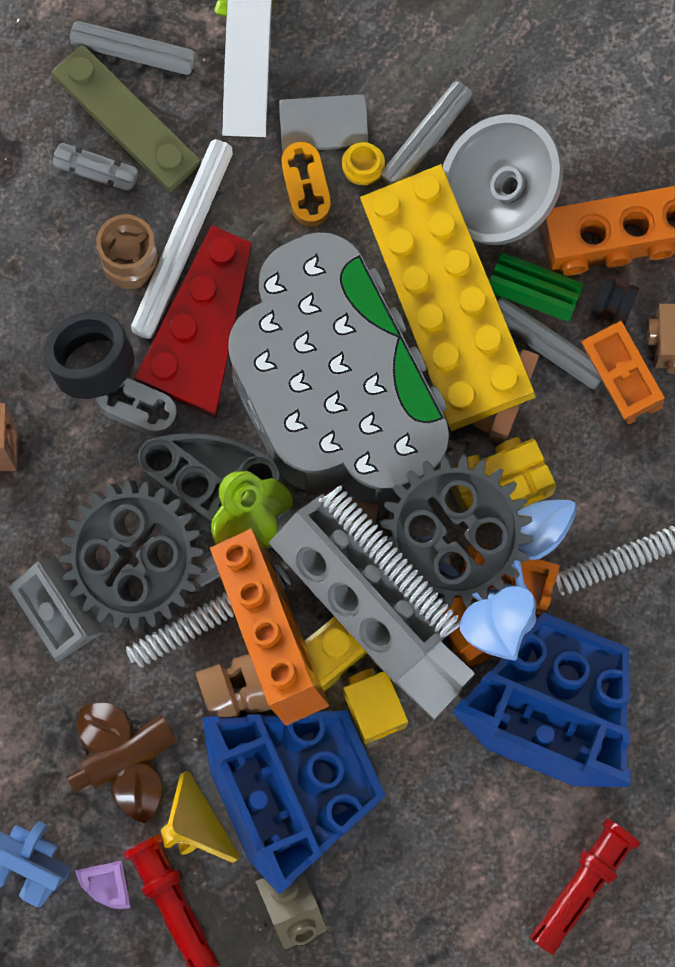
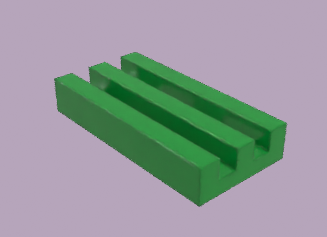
[489,253,584,322]

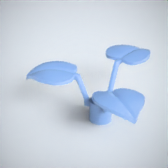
[393,500,577,661]

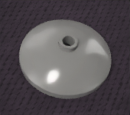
[443,114,563,245]

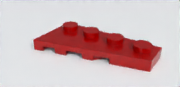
[135,225,252,419]

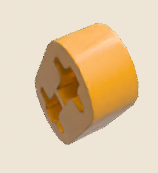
[282,142,331,227]

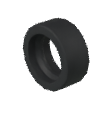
[43,311,134,399]

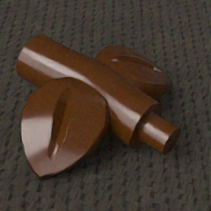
[66,703,177,823]

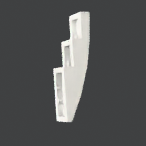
[222,0,272,137]

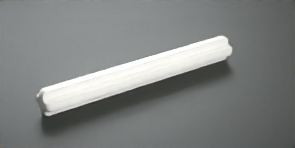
[131,139,233,339]

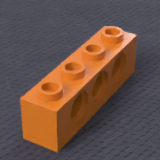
[539,186,675,276]
[210,528,329,726]

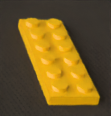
[360,164,536,431]

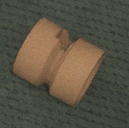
[97,214,159,289]
[195,654,272,718]

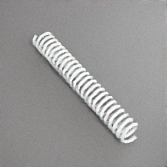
[319,486,460,637]
[556,526,675,596]
[126,560,291,668]

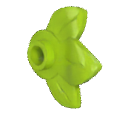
[211,471,293,549]

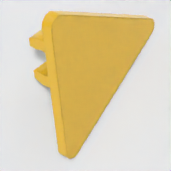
[161,771,240,863]

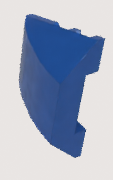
[452,612,631,787]
[202,710,386,894]

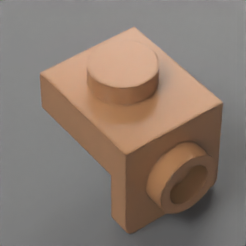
[646,304,675,374]

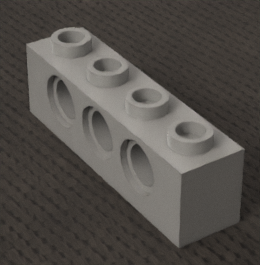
[269,494,445,683]

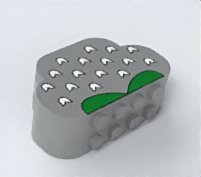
[228,233,449,509]

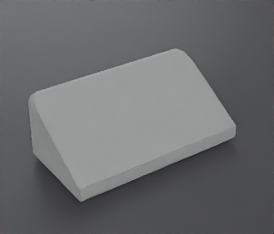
[279,94,368,153]
[8,558,103,662]

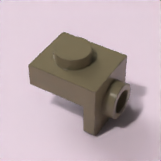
[255,873,327,949]

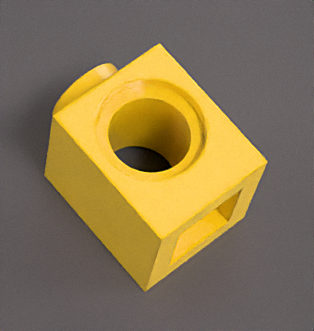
[343,668,408,745]

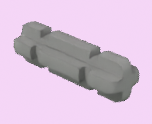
[53,143,138,192]

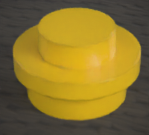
[342,142,385,185]

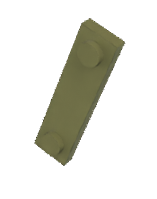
[51,44,201,194]

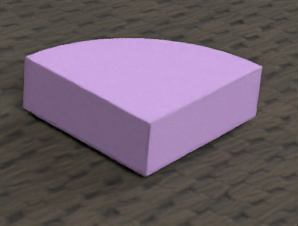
[75,861,132,909]

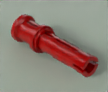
[528,818,641,956]
[123,834,221,967]

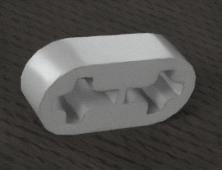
[96,378,178,437]

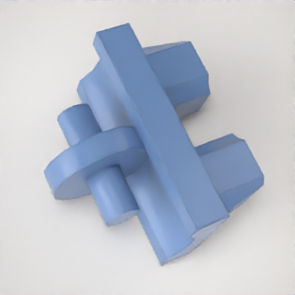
[0,821,72,907]

